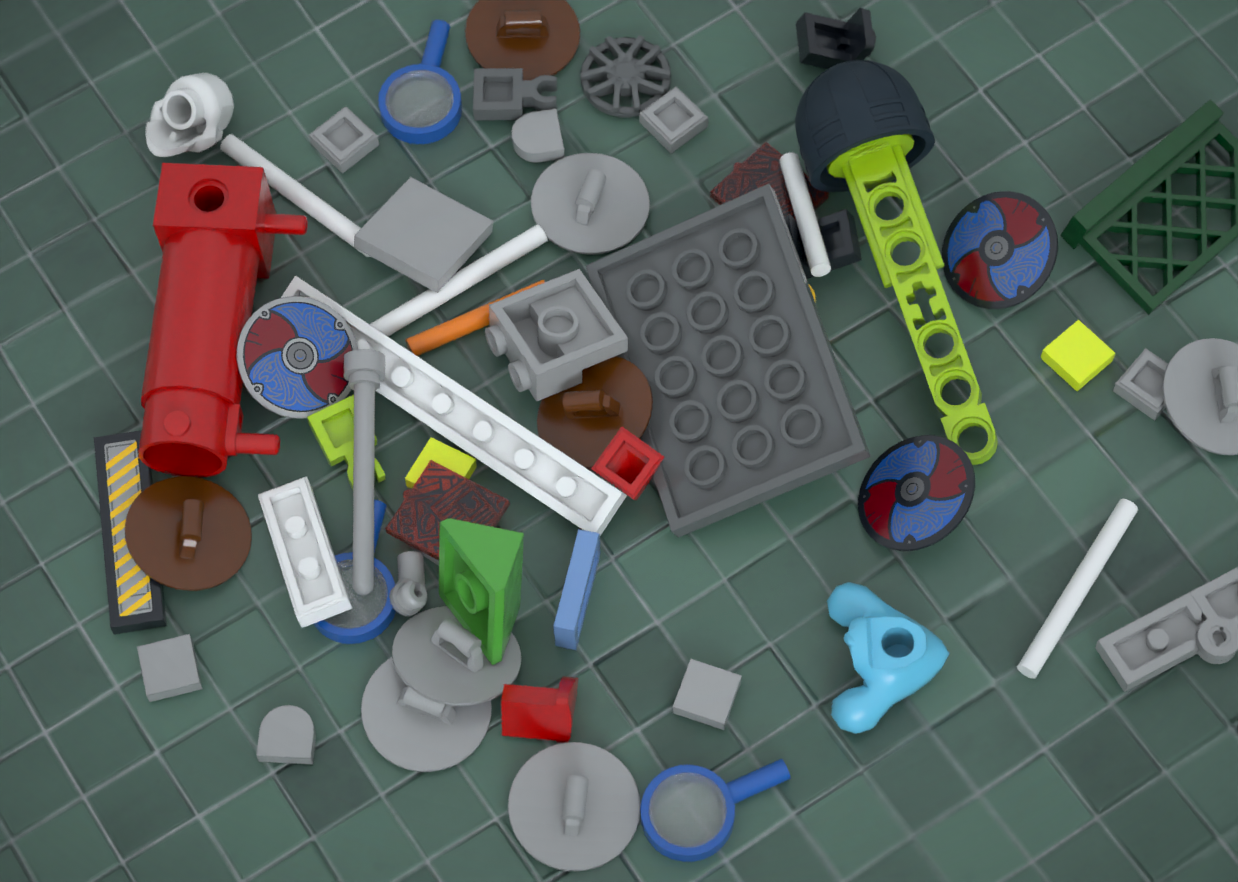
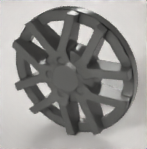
[580,35,671,117]

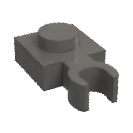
[473,68,557,121]

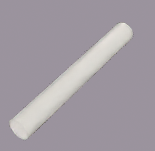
[779,153,831,277]

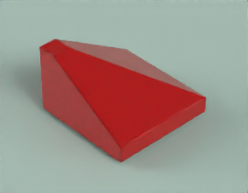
[591,427,665,501]

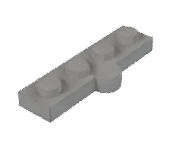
[1095,567,1238,692]

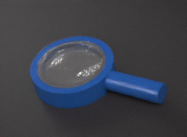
[378,20,462,144]
[314,499,396,644]
[641,759,791,862]

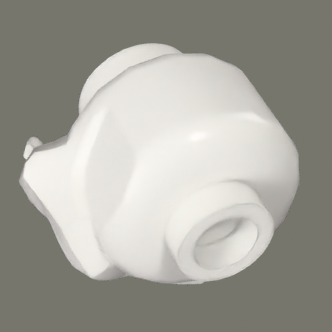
[146,73,234,157]

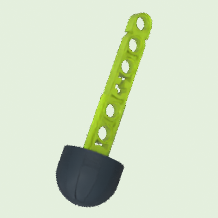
[795,60,998,465]

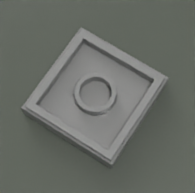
[354,177,493,293]

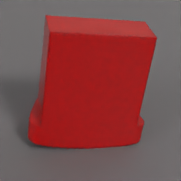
[501,676,579,743]

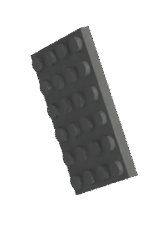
[586,184,871,538]

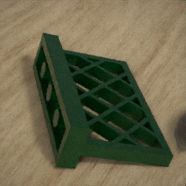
[1060,99,1238,315]

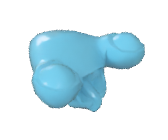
[827,582,950,734]

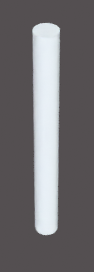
[220,134,370,257]
[370,224,548,336]
[1017,499,1138,679]

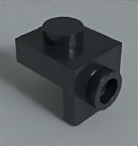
[796,8,876,69]
[784,209,862,279]

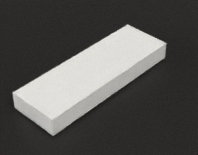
[258,476,352,628]

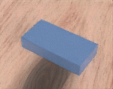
[553,529,601,650]

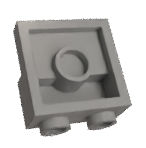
[485,269,628,402]

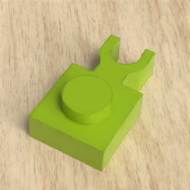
[307,395,386,490]

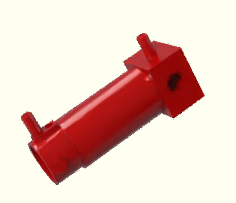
[138,163,308,478]

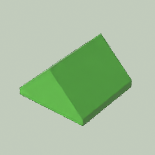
[439,518,524,665]

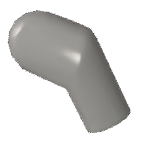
[389,551,428,616]

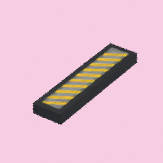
[94,430,167,635]

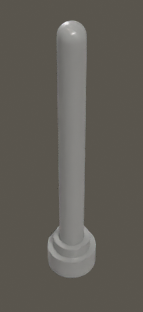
[344,349,385,595]

